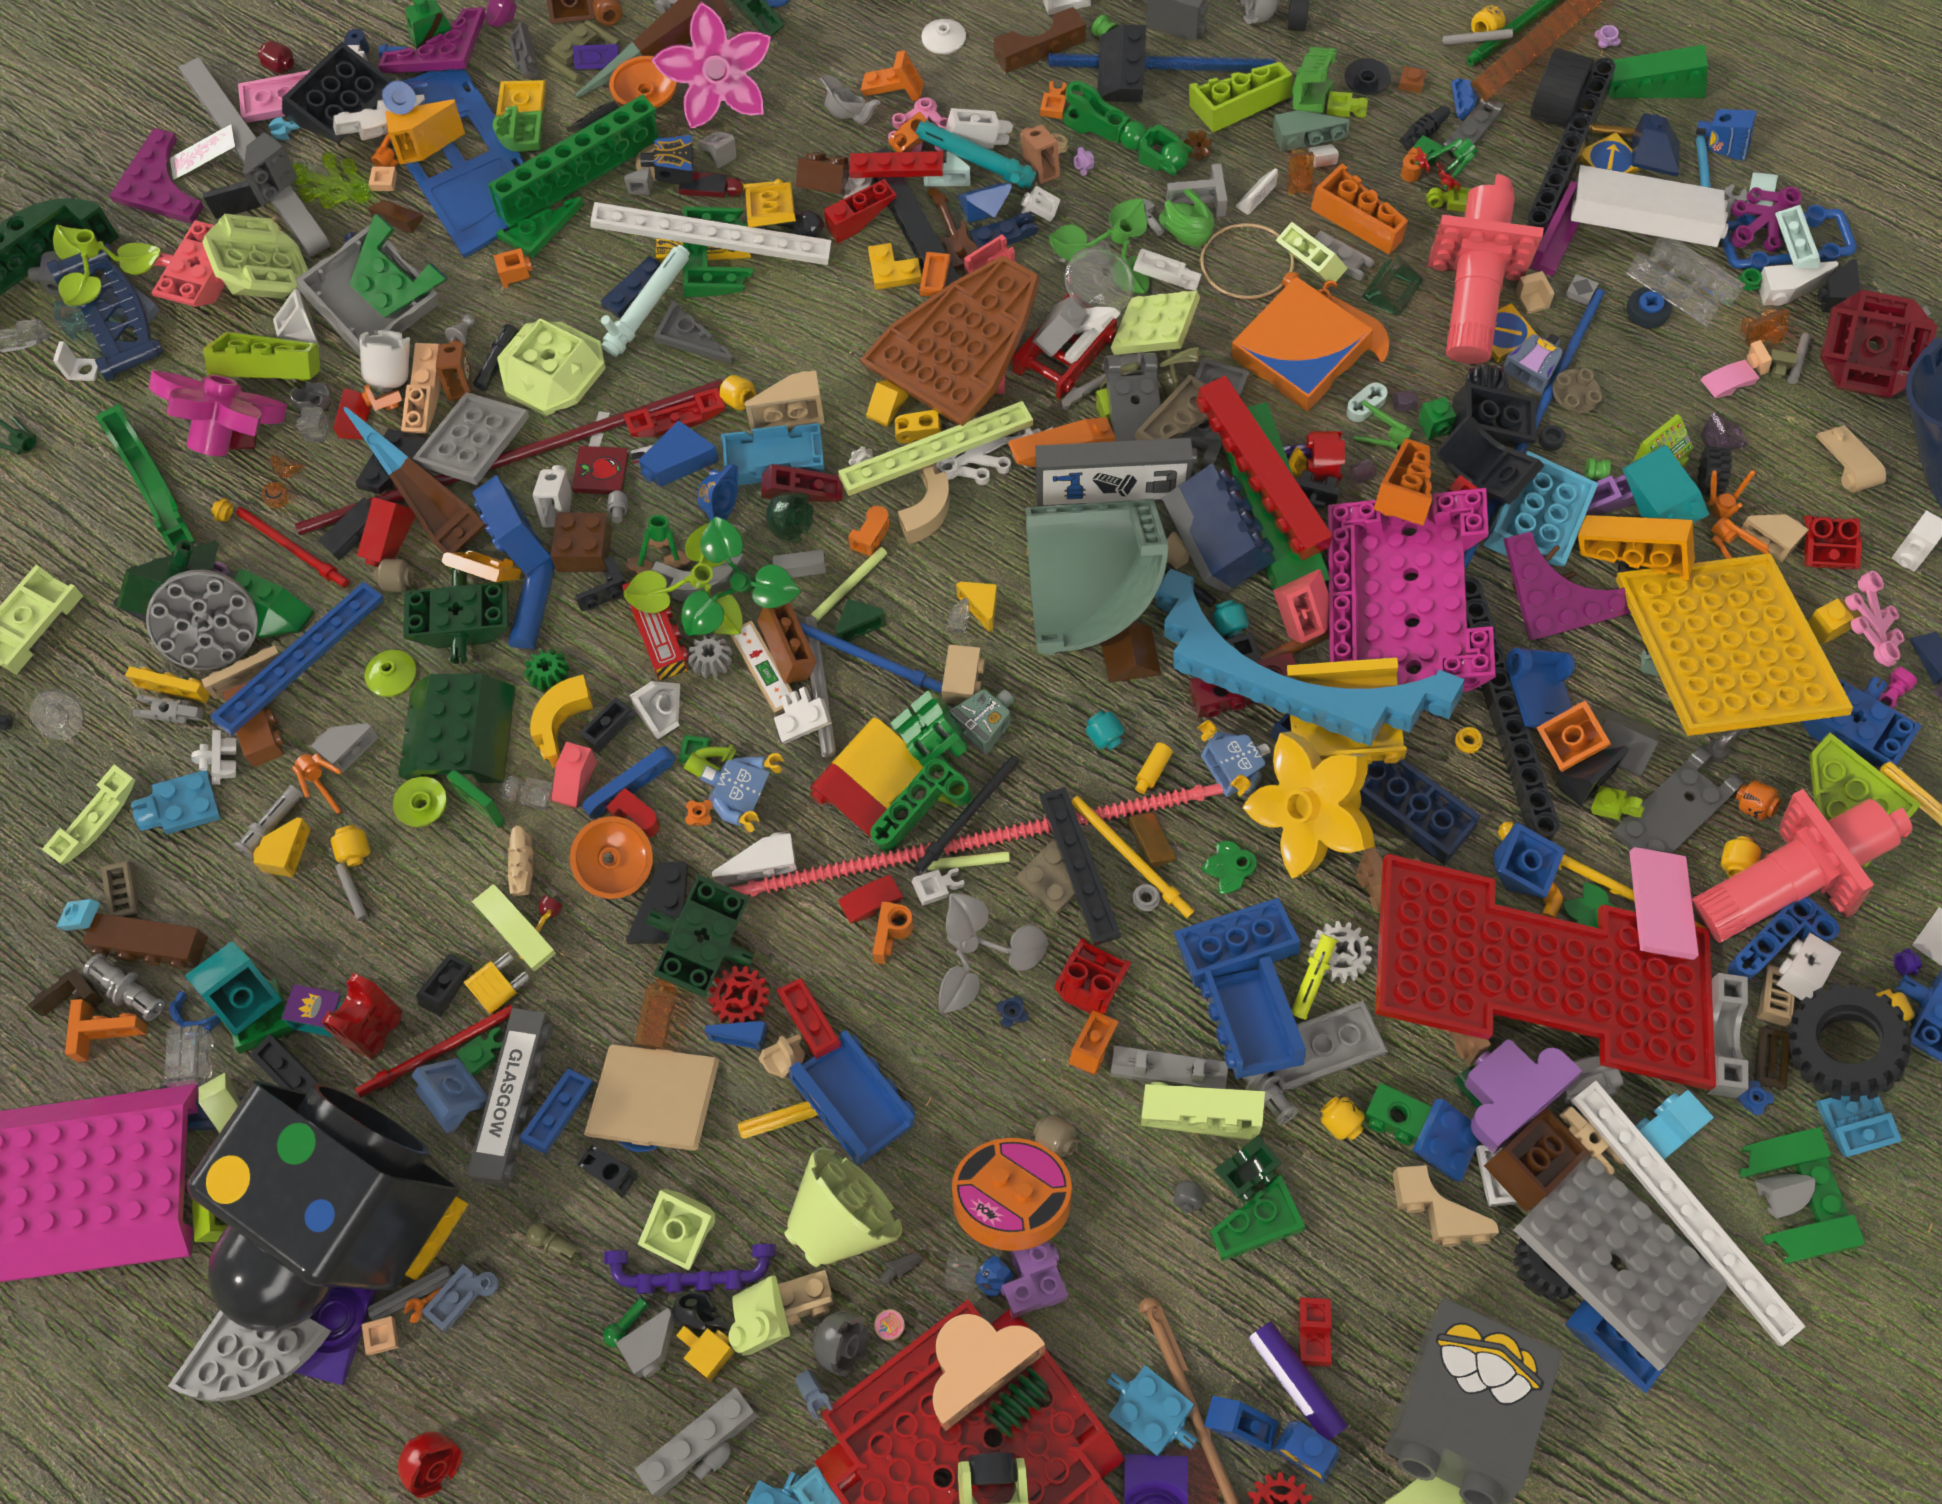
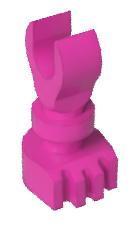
[1878,666,1917,709]

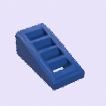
[705,1021,768,1050]

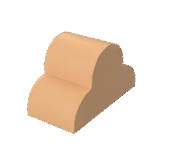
[933,1314,1045,1431]

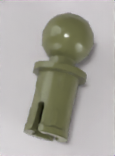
[526,1223,580,1265]

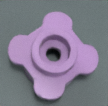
[1594,25,1621,48]
[1074,147,1094,176]

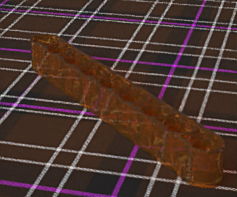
[1470,0,1603,102]

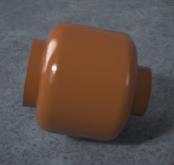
[592,0,623,26]

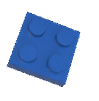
[1413,1099,1479,1182]

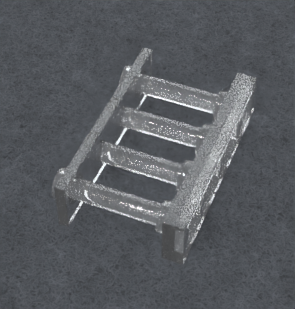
[1626,237,1746,326]

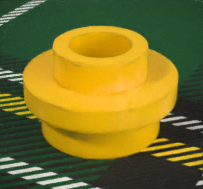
[211,498,234,522]
[1455,727,1483,754]

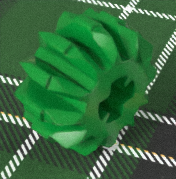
[524,648,570,693]

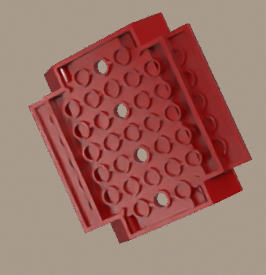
[814,1299,1125,1504]

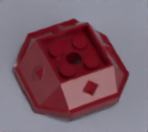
[1820,290,1938,399]

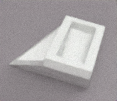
[273,289,319,347]

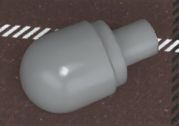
[607,490,628,523]
[693,1440,731,1480]

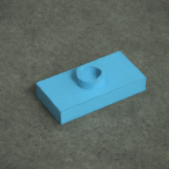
[56,899,99,931]
[790,1467,842,1504]

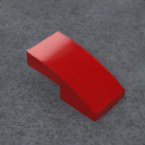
[838,875,903,924]
[1299,1297,1332,1367]

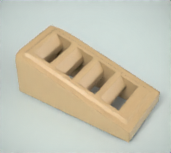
[1757,964,1795,1026]

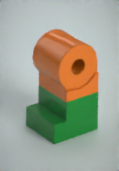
[1400,135,1443,182]

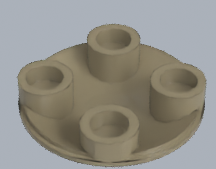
[1552,368,1602,413]

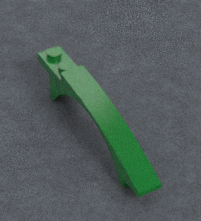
[96,403,196,554]

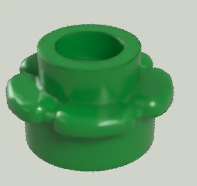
[1737,268,1762,291]

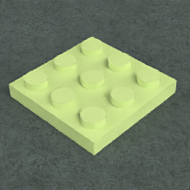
[1111,290,1200,355]

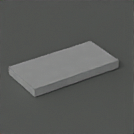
[1272,1000,1388,1092]

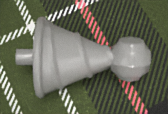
[445,314,475,345]

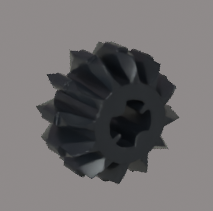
[1465,364,1508,391]

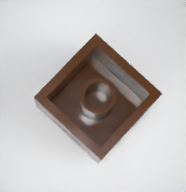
[551,512,613,572]

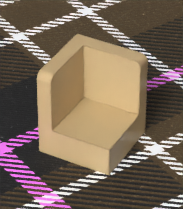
[1515,271,1554,314]

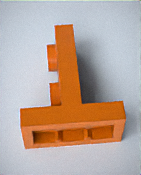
[861,50,924,101]
[65,999,147,1062]

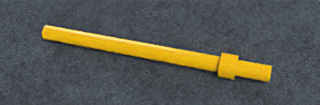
[1071,795,1195,919]

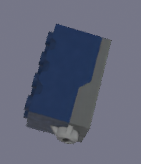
[1162,463,1276,594]

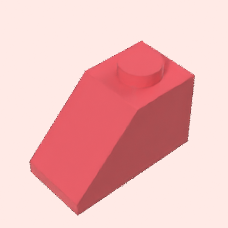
[552,742,597,808]

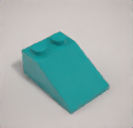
[1622,445,1709,524]

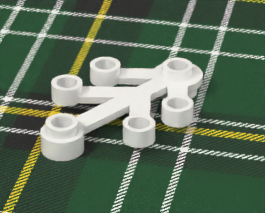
[936,430,1022,485]

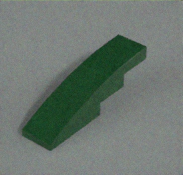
[730,0,785,36]

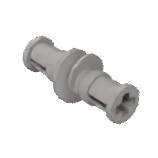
[83,953,165,1021]
[1224,1056,1299,1126]

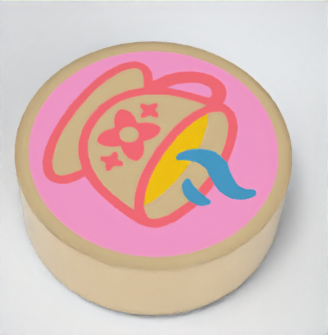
[874,1309,905,1342]

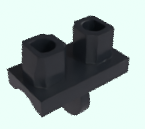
[1295,470,1340,509]

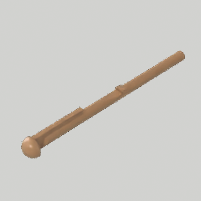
[1139,1297,1239,1504]

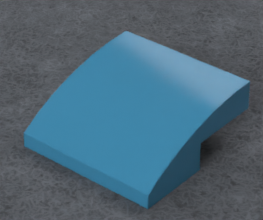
[1816,1095,1902,1157]

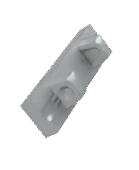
[1110,1045,1228,1089]

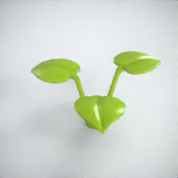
[53,225,161,306]
[623,523,743,635]

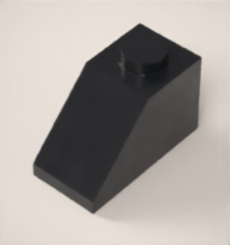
[1818,259,1860,313]

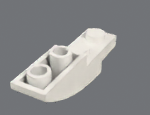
[333,94,425,140]

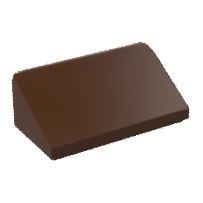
[368,200,424,234]

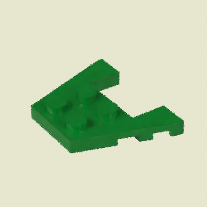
[349,214,448,318]

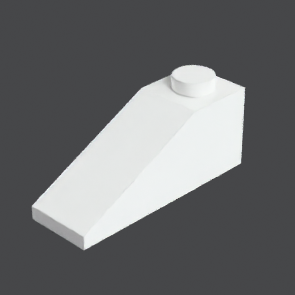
[1759,261,1838,306]
[712,832,797,886]

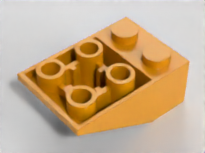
[385,99,465,165]

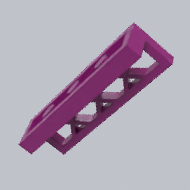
[1531,181,1580,276]

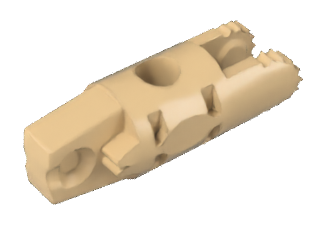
[508,825,533,896]
[1559,1106,1624,1175]

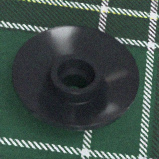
[1344,58,1391,95]

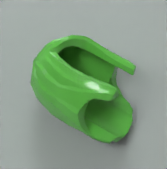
[1159,188,1214,247]

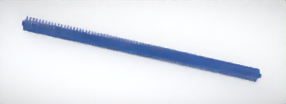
[1048,53,1275,72]

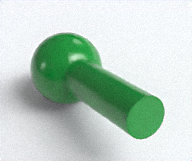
[603,1297,650,1348]

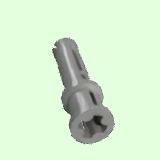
[233,785,304,860]

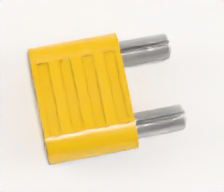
[464,952,530,1015]

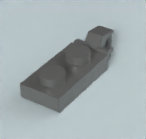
[508,22,539,81]

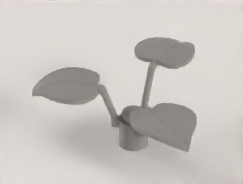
[938,893,1048,1013]

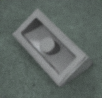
[773,549,826,578]

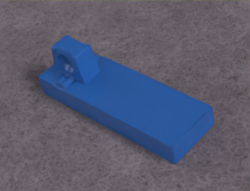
[520,1068,593,1154]

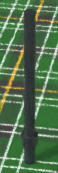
[914,755,1020,874]

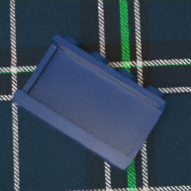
[1200,956,1306,1079]
[789,1030,915,1166]

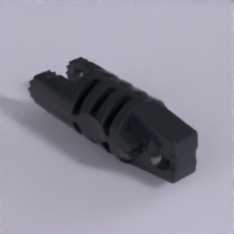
[1399,105,1451,151]

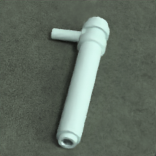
[601,245,690,357]

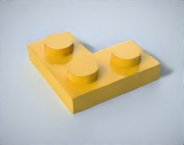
[868,243,922,290]

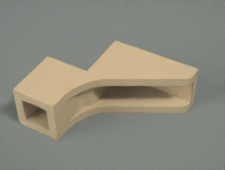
[1392,1165,1499,1247]

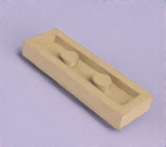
[202,645,281,699]

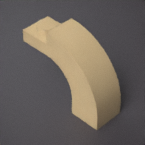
[898,463,950,545]

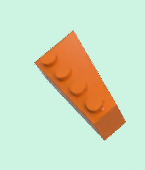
[1373,438,1432,526]

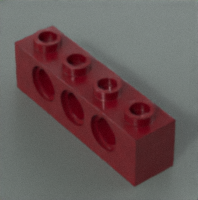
[1189,652,1296,718]

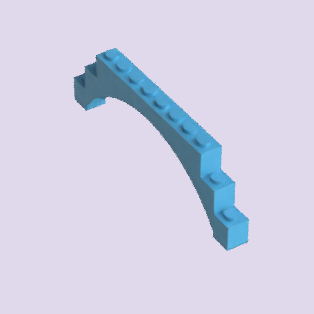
[1156,569,1465,746]

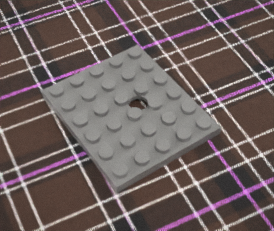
[1513,1154,1728,1371]

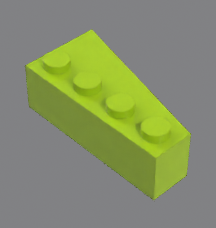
[203,332,321,381]

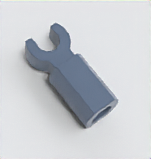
[795,1369,833,1420]

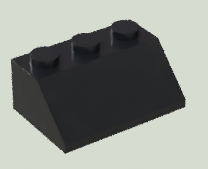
[1097,24,1147,103]

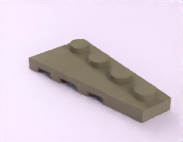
[1134,375,1208,440]

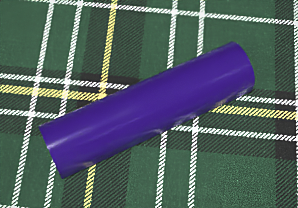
[1249,1321,1349,1441]

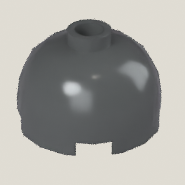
[812,1311,869,1377]

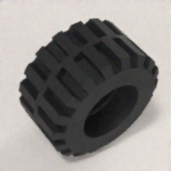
[1514,1237,1578,1300]

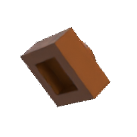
[1398,66,1427,94]

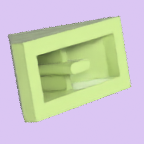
[199,1073,240,1133]

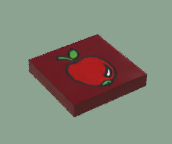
[572,446,629,494]

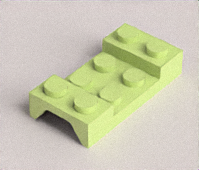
[0,565,83,675]

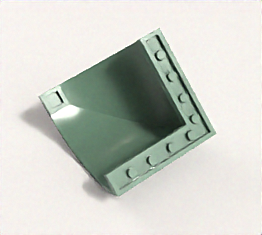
[1025,499,1168,655]

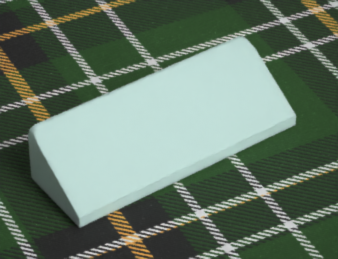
[1775,205,1821,268]

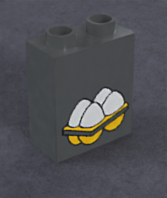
[1383,1297,1563,1504]

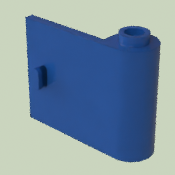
[1506,648,1575,728]

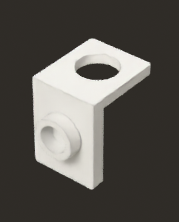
[53,341,99,381]

